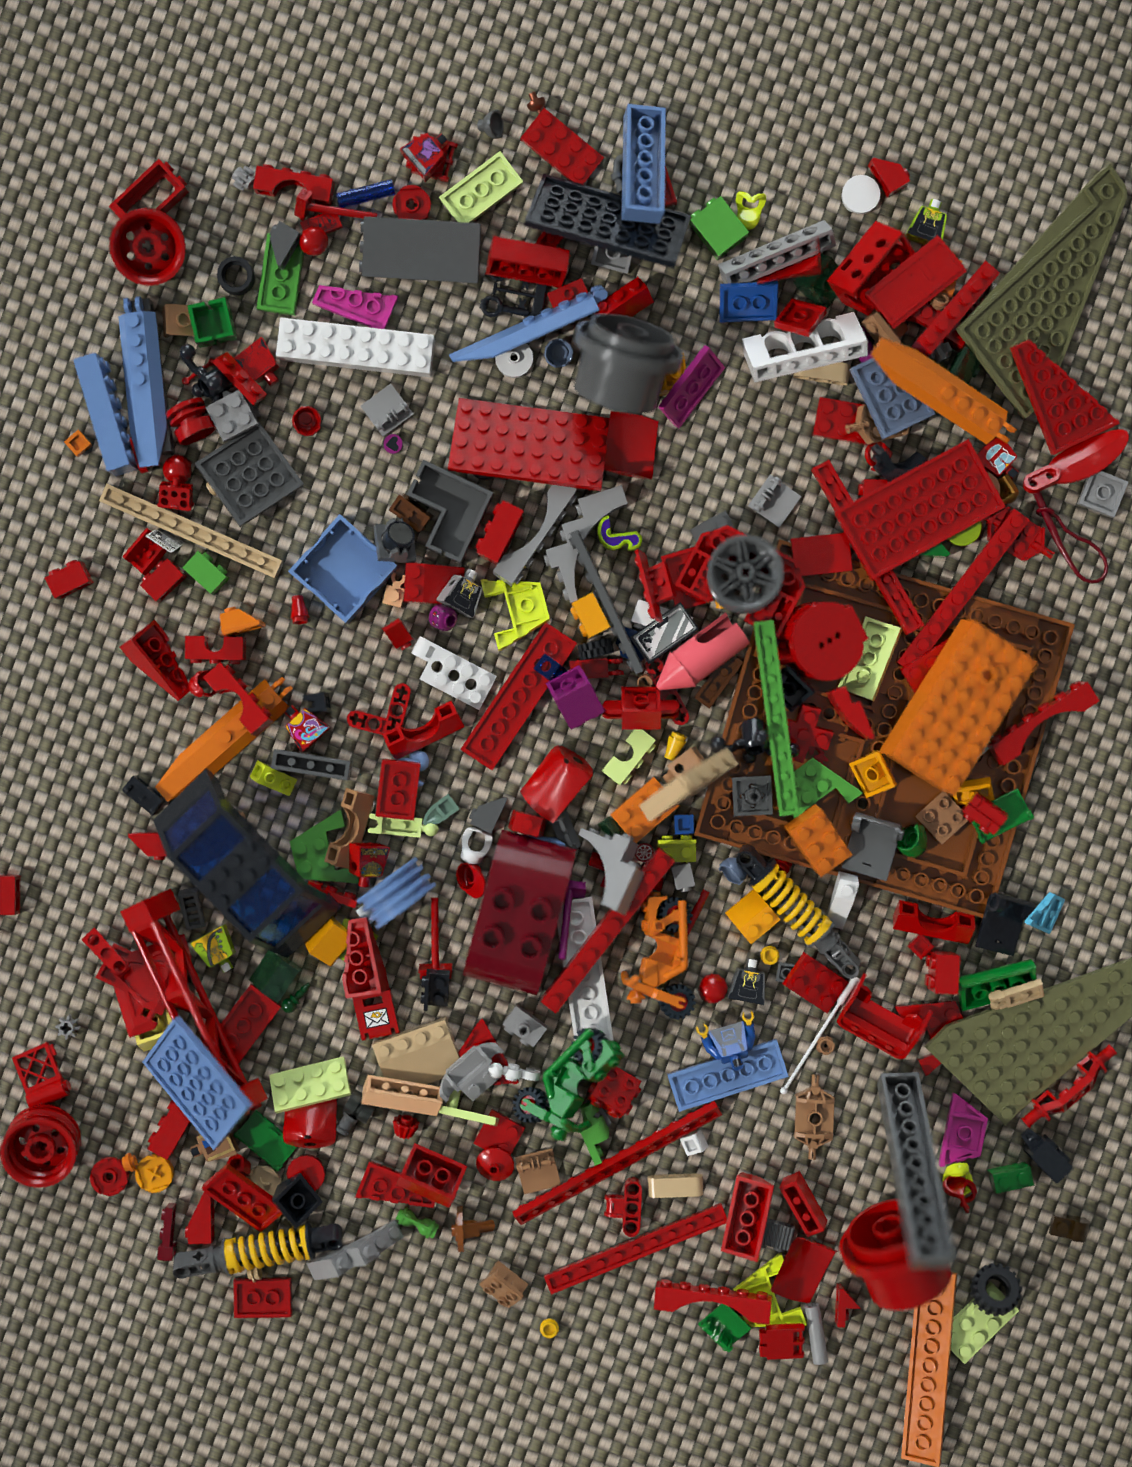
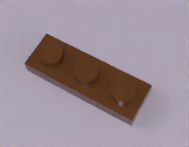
[694,656,743,709]

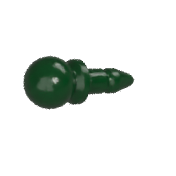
[281,983,310,1013]

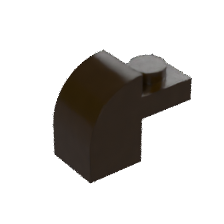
[1049,1214,1090,1242]

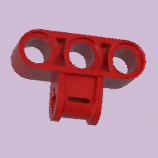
[604,1177,642,1237]

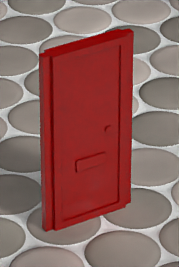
[864,235,967,330]

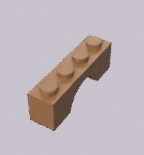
[324,788,375,869]

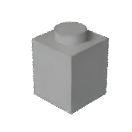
[670,862,695,892]

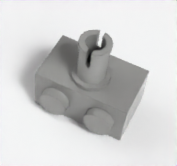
[503,1003,547,1047]

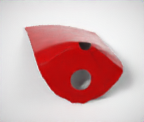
[757,236,821,284]
[604,411,659,480]
[520,745,593,823]
[283,1099,337,1149]
[770,1237,838,1303]

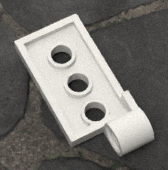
[411,636,497,710]

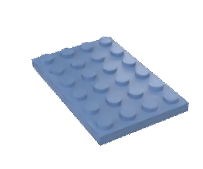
[142,1016,252,1150]

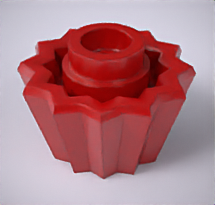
[393,1115,420,1139]

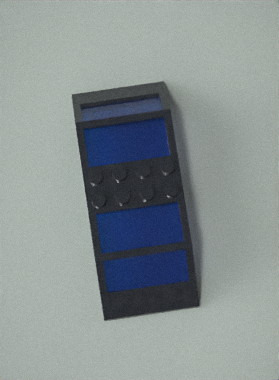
[153,768,342,958]

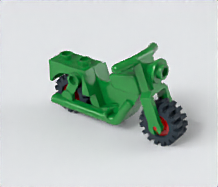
[512,1028,625,1142]

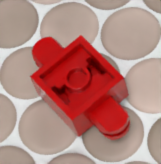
[602,687,679,730]

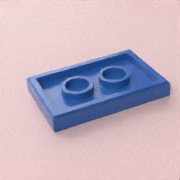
[719,281,778,323]

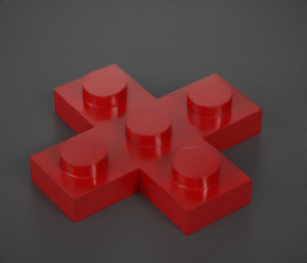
[786,703,834,763]

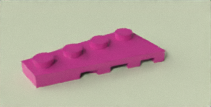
[312,285,398,329]

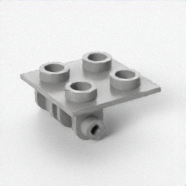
[361,383,413,437]
[748,475,801,527]

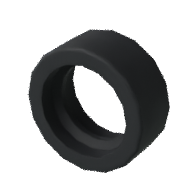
[217,256,255,296]

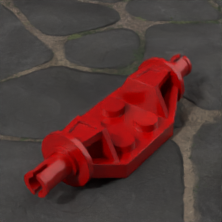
[1021,1044,1117,1128]

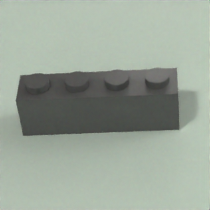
[271,749,353,781]

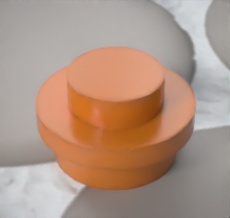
[122,1153,138,1172]

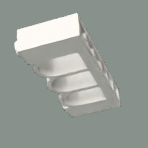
[742,312,868,383]

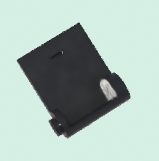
[975,893,1036,956]

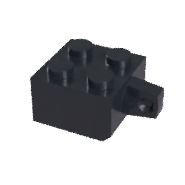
[1020,1128,1074,1184]

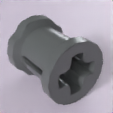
[336,1112,359,1136]

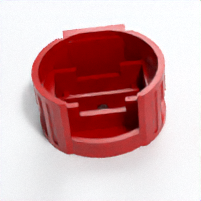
[779,602,869,681]

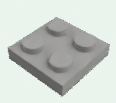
[206,390,259,443]
[1077,471,1128,518]

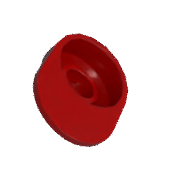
[456,862,486,898]

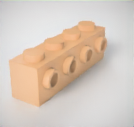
[361,1075,442,1116]

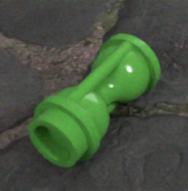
[396,1206,439,1239]

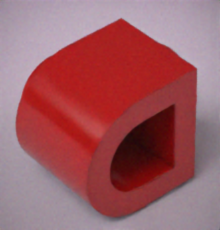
[227,1154,251,1177]

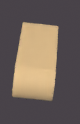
[793,362,851,385]
[647,1173,703,1198]

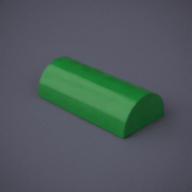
[957,959,1037,1011]

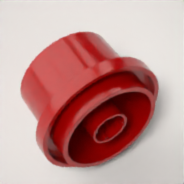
[839,1198,952,1311]

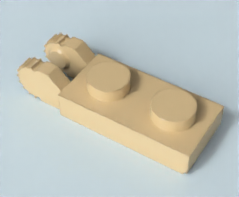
[989,979,1045,1010]

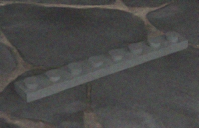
[569,530,644,674]

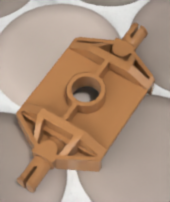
[845,405,909,444]
[793,1074,835,1160]

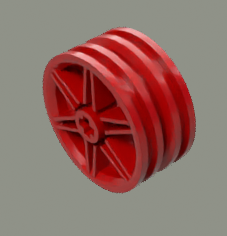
[109,208,186,286]
[0,1104,81,1188]

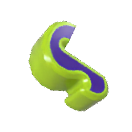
[597,515,642,551]

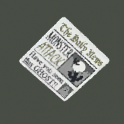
[146,527,185,553]

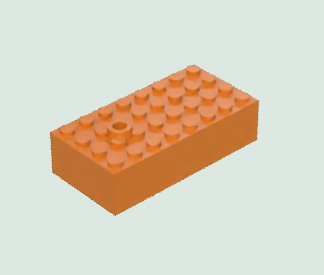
[880,619,1038,796]

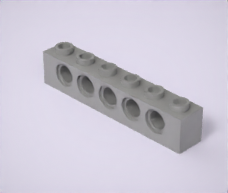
[718,220,836,284]

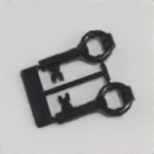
[479,275,548,318]

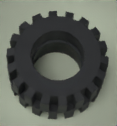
[970,1263,1022,1317]

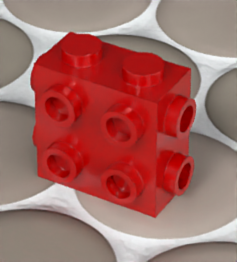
[587,1066,642,1118]

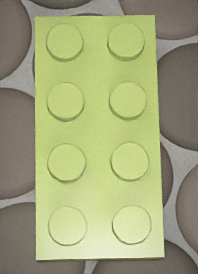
[439,151,523,223]
[838,616,903,701]
[269,1056,351,1113]
[951,1281,1019,1364]

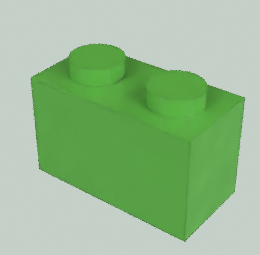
[182,551,230,595]

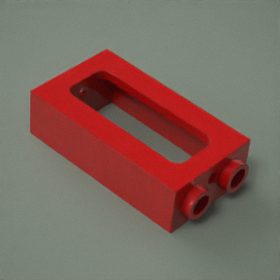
[109,159,189,230]

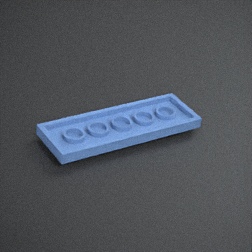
[667,1039,789,1112]

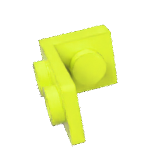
[250,760,297,796]

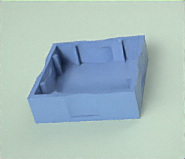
[288,514,399,624]

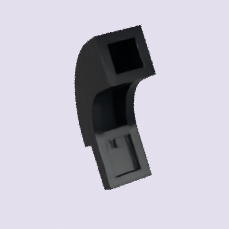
[870,443,928,482]

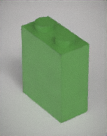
[689,196,749,260]

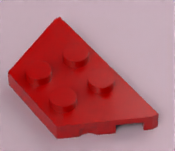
[458,1017,519,1085]

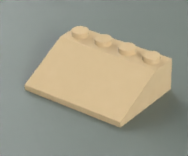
[372,1017,460,1084]

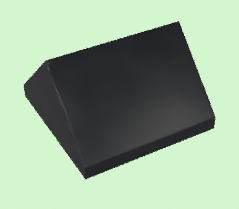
[780,664,815,712]
[272,1173,323,1229]

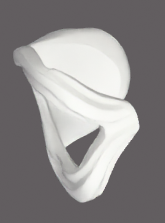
[460,827,493,864]

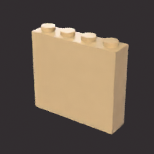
[639,748,738,822]

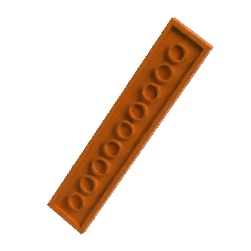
[901,1272,957,1467]

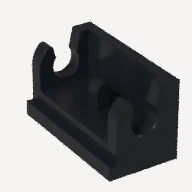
[303,692,331,713]
[122,775,166,816]

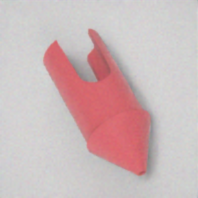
[656,612,750,691]

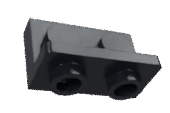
[420,969,450,1011]

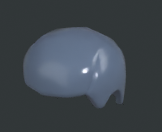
[544,338,573,368]
[719,857,747,885]

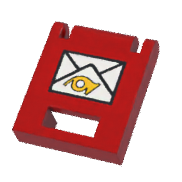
[352,988,400,1041]

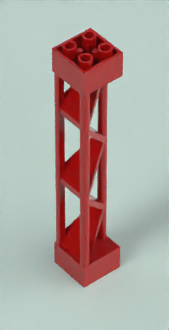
[120,888,268,1117]

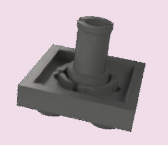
[732,776,773,816]

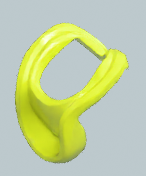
[735,191,766,230]
[942,1163,973,1196]

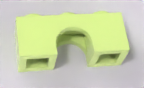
[602,729,656,785]

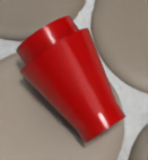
[290,595,309,625]

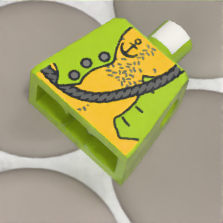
[190,924,236,973]

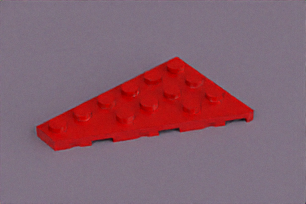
[1010,339,1120,455]

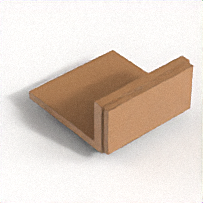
[162,304,194,338]

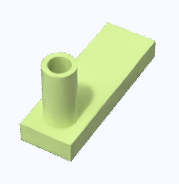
[439,1090,499,1126]

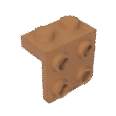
[861,309,908,344]

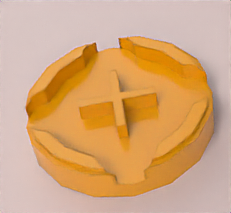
[135,1154,174,1193]

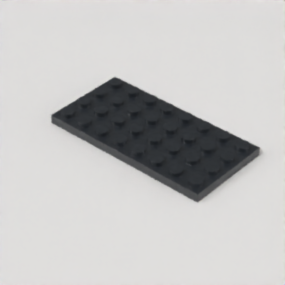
[524,173,691,269]

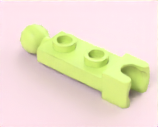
[368,813,439,838]

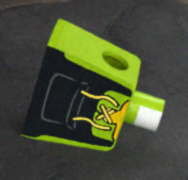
[905,199,947,245]

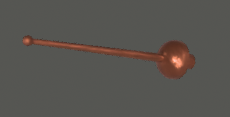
[527,92,545,114]

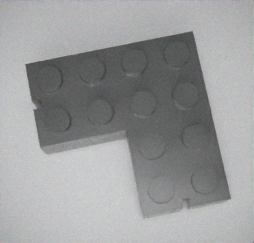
[407,460,494,565]

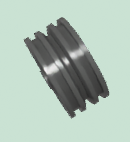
[707,535,783,614]

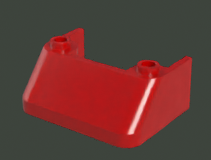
[837,973,933,1059]

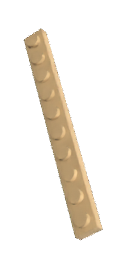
[99,483,283,579]

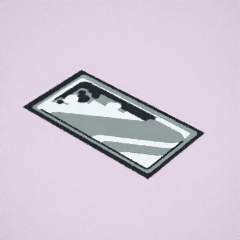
[630,602,699,664]

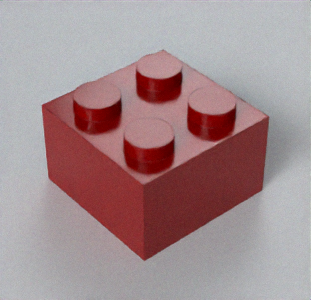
[925,950,960,995]

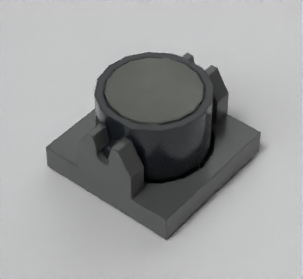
[373,518,416,563]

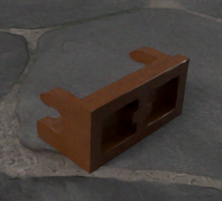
[389,493,434,533]

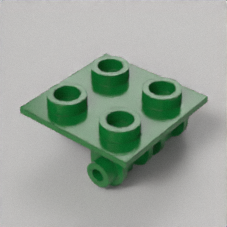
[698,1304,752,1352]

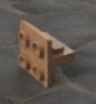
[479,1260,528,1308]

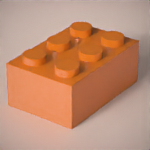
[610,777,679,843]
[784,804,852,877]

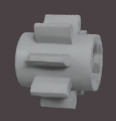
[232,166,255,191]
[928,341,952,363]
[55,1014,81,1040]

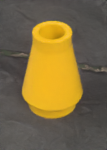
[664,731,686,761]

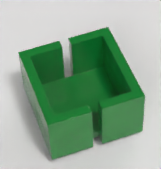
[187,297,238,348]

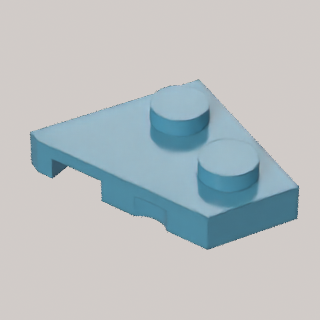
[1024,892,1065,934]

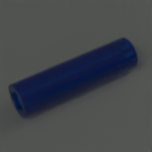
[336,179,396,208]

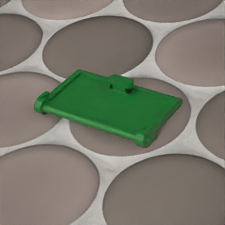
[972,788,1034,844]
[233,1110,297,1172]

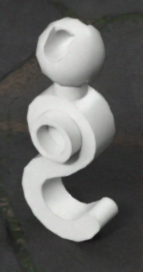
[489,1063,541,1081]

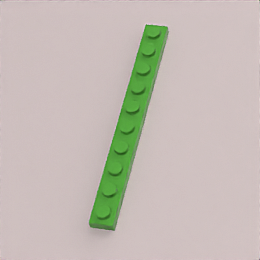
[754,620,799,816]

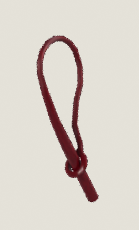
[1031,484,1108,584]

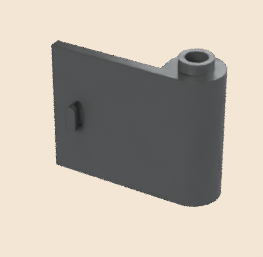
[842,812,905,881]

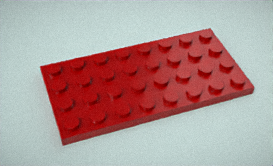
[448,398,610,491]
[834,439,1006,581]

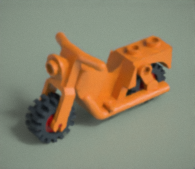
[621,892,696,1020]

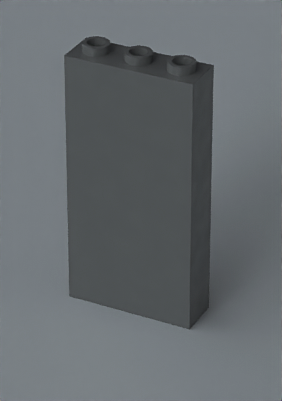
[359,216,481,284]

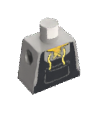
[436,569,482,618]

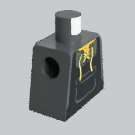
[726,958,765,1005]

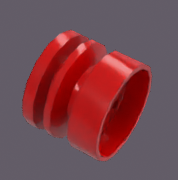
[165,397,217,445]

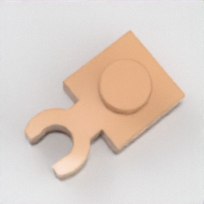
[382,573,405,608]

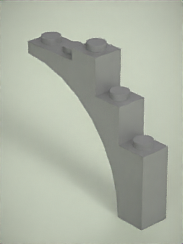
[543,485,628,604]

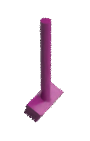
[558,880,586,960]

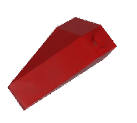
[119,619,189,701]
[342,917,389,999]

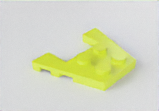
[480,579,550,651]
[733,1253,807,1327]

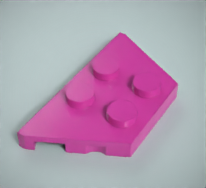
[938,1092,988,1167]

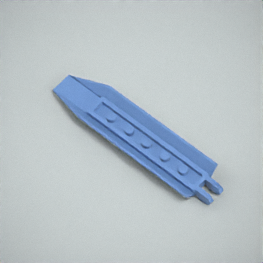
[449,285,608,362]
[118,296,167,468]

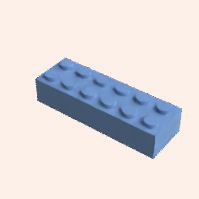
[622,104,666,224]
[73,353,138,476]

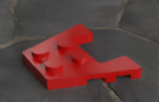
[895,1000,963,1076]

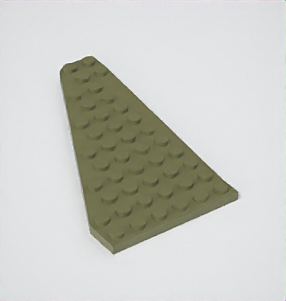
[955,164,1127,419]
[924,957,1132,1126]

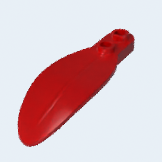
[1023,429,1129,494]

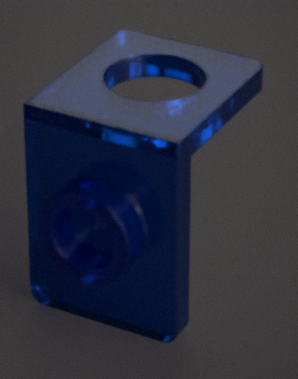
[534,654,568,681]

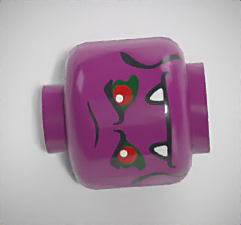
[429,604,457,631]

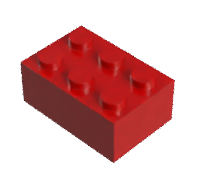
[475,500,524,565]
[396,1143,467,1208]

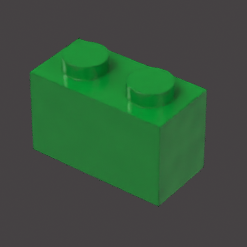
[987,1162,1034,1194]

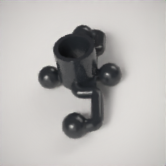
[180,344,234,404]
[710,719,800,764]

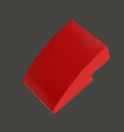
[825,686,875,739]

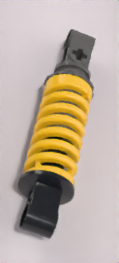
[736,844,861,979]
[173,1222,342,1279]

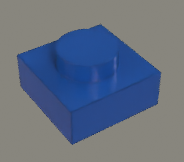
[674,814,694,834]

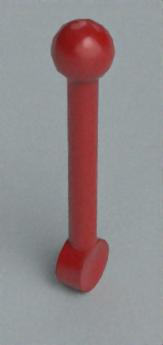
[182,358,215,385]

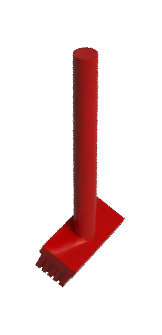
[294,188,377,221]
[418,898,453,980]

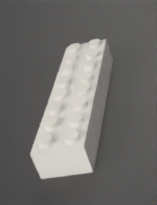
[276,317,435,378]

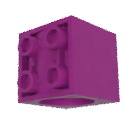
[546,665,605,730]

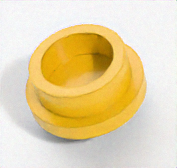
[760,946,779,965]
[540,1318,559,1338]

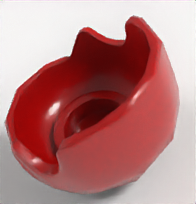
[299,226,328,256]
[292,406,321,436]
[163,454,192,483]
[698,974,728,1004]

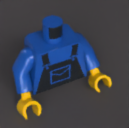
[696,1011,756,1071]

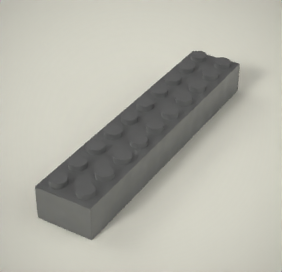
[877,1072,955,1269]

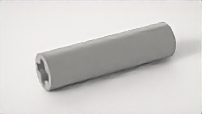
[804,1303,828,1365]

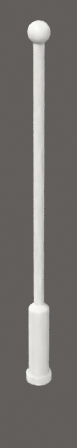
[780,977,859,1095]

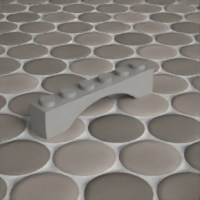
[493,485,577,587]

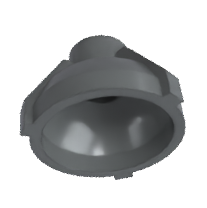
[477,110,504,139]

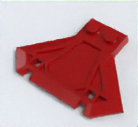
[95,934,192,1038]

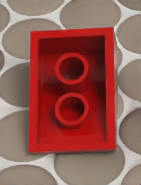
[404,563,465,605]

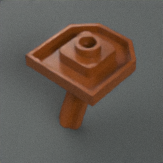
[451,1206,495,1252]

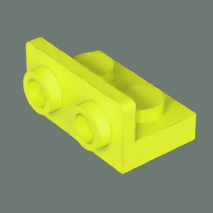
[657,835,697,862]

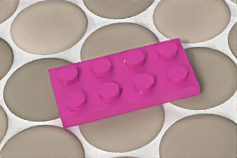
[658,345,725,429]

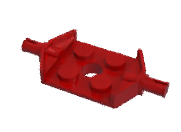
[984,506,1055,562]

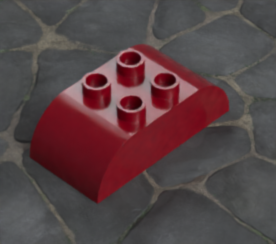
[463,829,577,996]

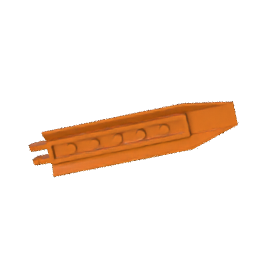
[871,338,1017,444]
[155,677,293,802]

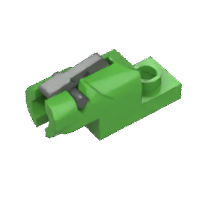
[579,1101,611,1166]

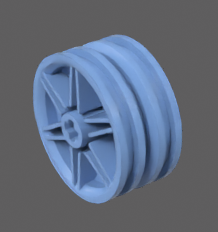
[356,857,436,929]

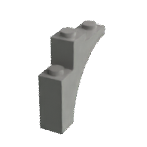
[578,828,645,915]
[306,1220,404,1280]

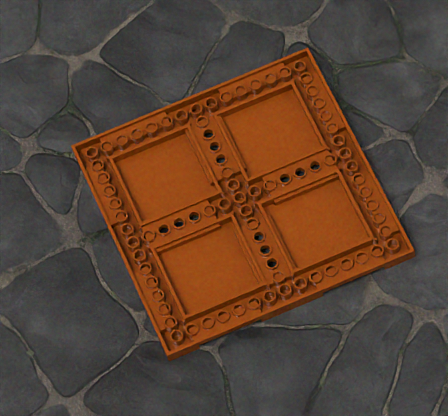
[693,539,1075,918]

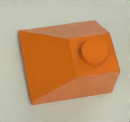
[220,607,266,637]

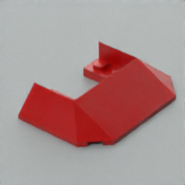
[674,525,805,638]

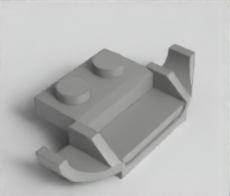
[439,1043,504,1102]

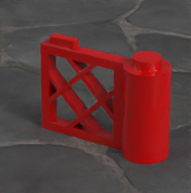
[12,1042,71,1107]

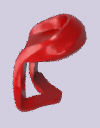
[942,1176,977,1213]

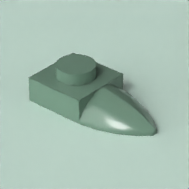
[423,794,460,825]

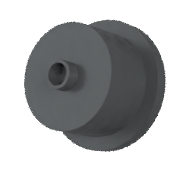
[574,314,683,413]

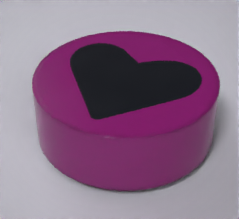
[383,434,403,454]

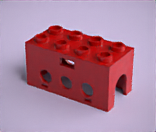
[827,221,915,316]

